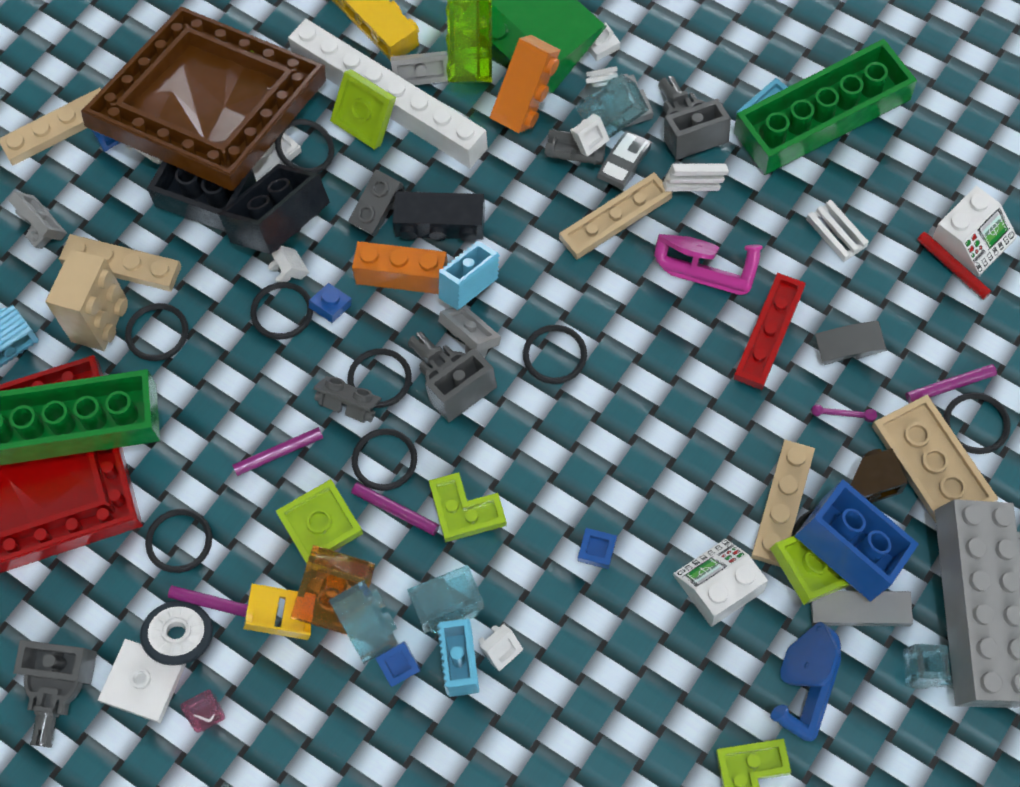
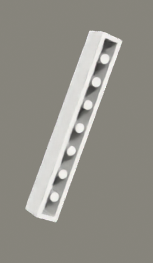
[288,19,488,169]

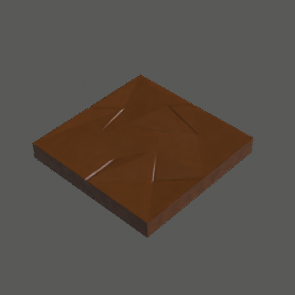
[81,6,326,191]

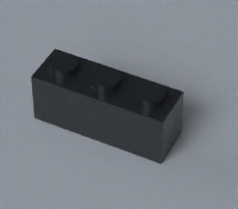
[393,191,485,242]

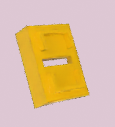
[243,583,316,640]

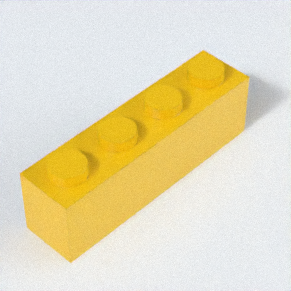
[332,0,419,61]

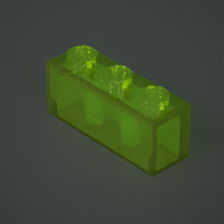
[446,0,492,84]

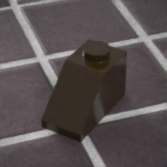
[850,448,908,503]

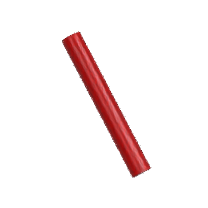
[917,231,992,300]

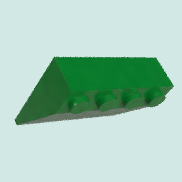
[464,0,607,93]

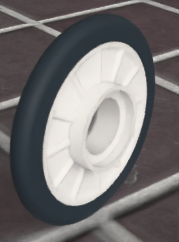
[140,601,213,666]

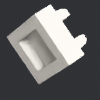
[588,22,620,62]
[570,114,610,157]
[268,246,309,282]
[479,624,523,671]

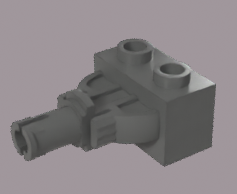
[658,76,731,160]
[408,331,497,422]
[13,640,97,748]

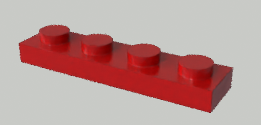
[734,273,806,390]

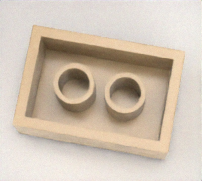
[45,249,128,351]

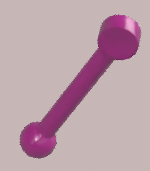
[811,404,877,423]

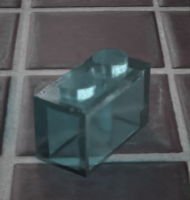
[576,74,649,139]
[407,565,484,633]
[329,580,398,664]

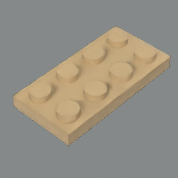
[872,395,998,523]

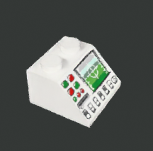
[932,185,1017,277]
[673,539,768,627]

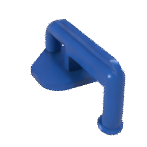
[770,622,841,742]

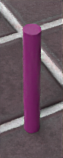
[906,364,997,404]
[232,427,323,476]
[351,482,440,536]
[168,585,248,617]

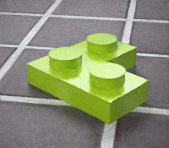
[429,472,507,543]
[716,739,791,787]

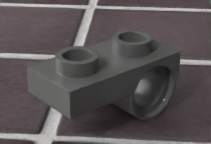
[348,169,405,236]

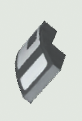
[597,130,652,189]

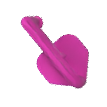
[655,234,763,295]

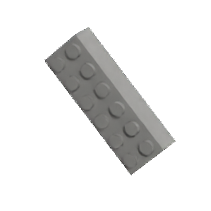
[935,499,1020,708]

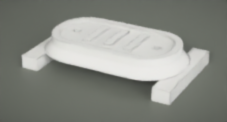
[586,66,618,87]

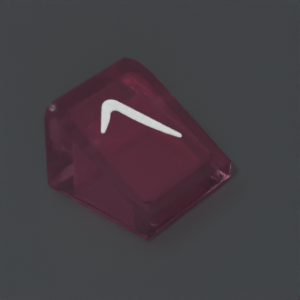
[180,689,225,733]

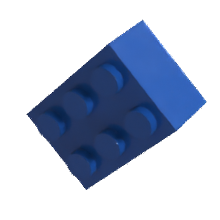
[795,479,919,602]

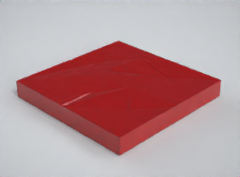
[0,355,143,573]

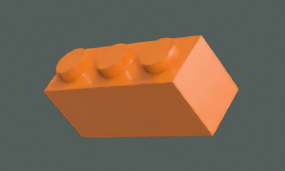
[489,35,561,133]
[352,241,448,294]

